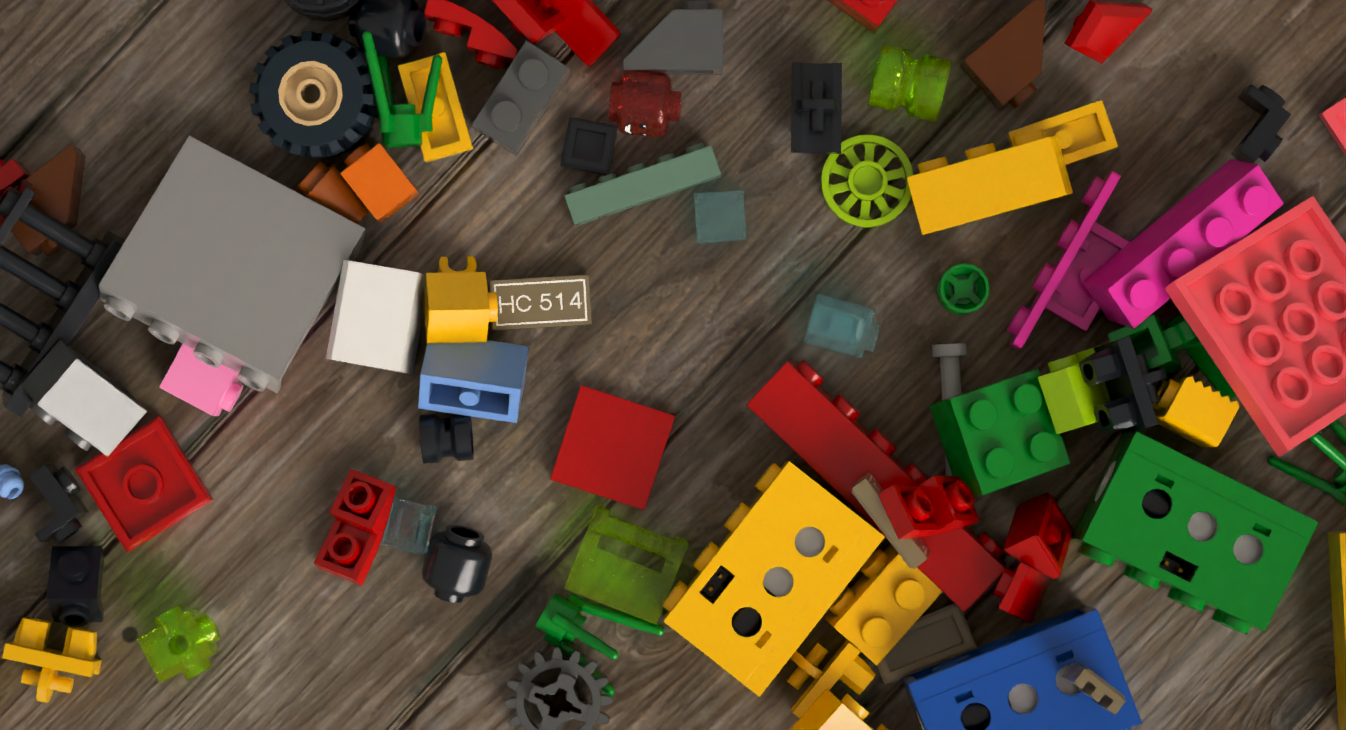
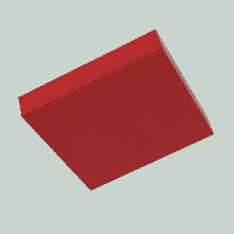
[550,385,675,510]
[75,416,213,553]

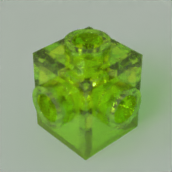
[137,605,221,683]

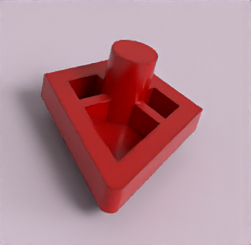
[1064,0,1152,64]

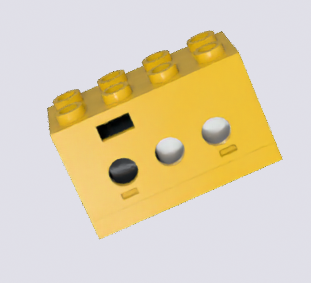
[662,461,885,697]

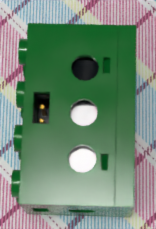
[1071,431,1319,635]

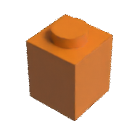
[340,143,420,224]

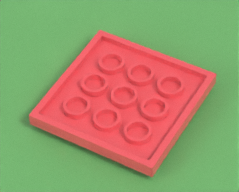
[1164,196,1346,457]

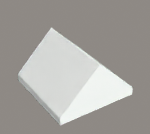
[326,260,426,375]

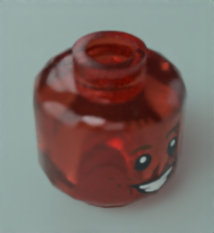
[609,71,682,137]

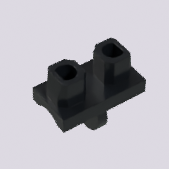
[791,62,842,154]
[1079,336,1168,434]

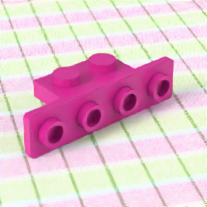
[1007,171,1130,350]

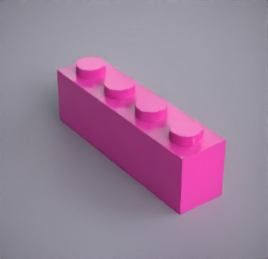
[1083,159,1284,329]

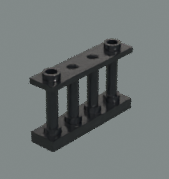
[0,179,125,417]

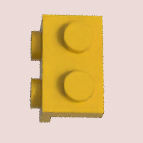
[825,545,942,666]

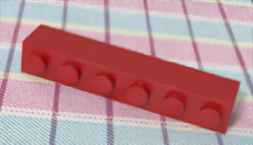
[746,358,1006,612]

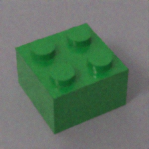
[929,369,1071,497]

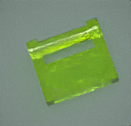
[564,505,689,625]

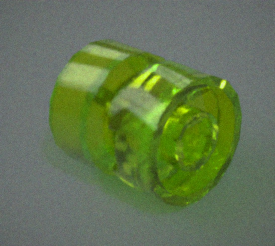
[867,43,951,123]

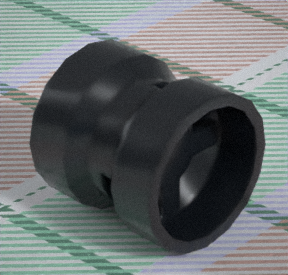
[419,414,474,464]

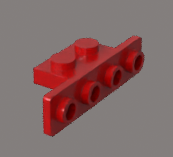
[491,0,621,66]

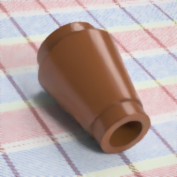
[295,160,369,224]

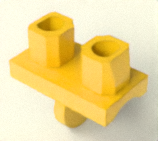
[2,617,102,703]
[787,640,876,718]

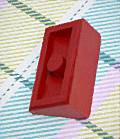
[1004,492,1073,579]

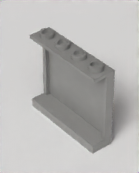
[99,136,366,393]

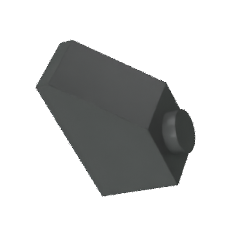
[623,1,723,75]

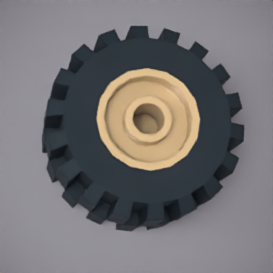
[249,31,379,159]

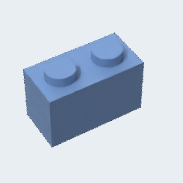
[418,340,529,423]

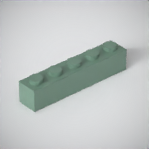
[564,143,721,227]

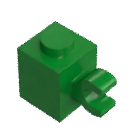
[1107,314,1201,375]

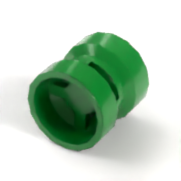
[936,263,990,315]

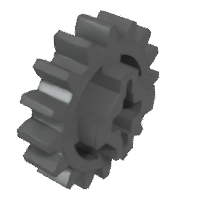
[504,646,613,730]

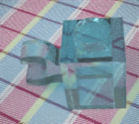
[802,294,881,359]

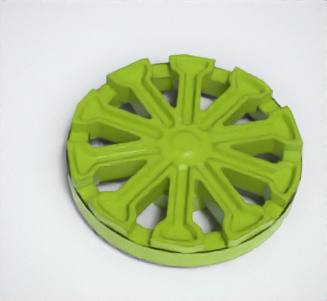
[821,135,914,228]

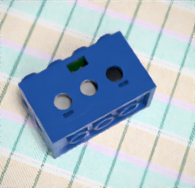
[901,605,1142,730]

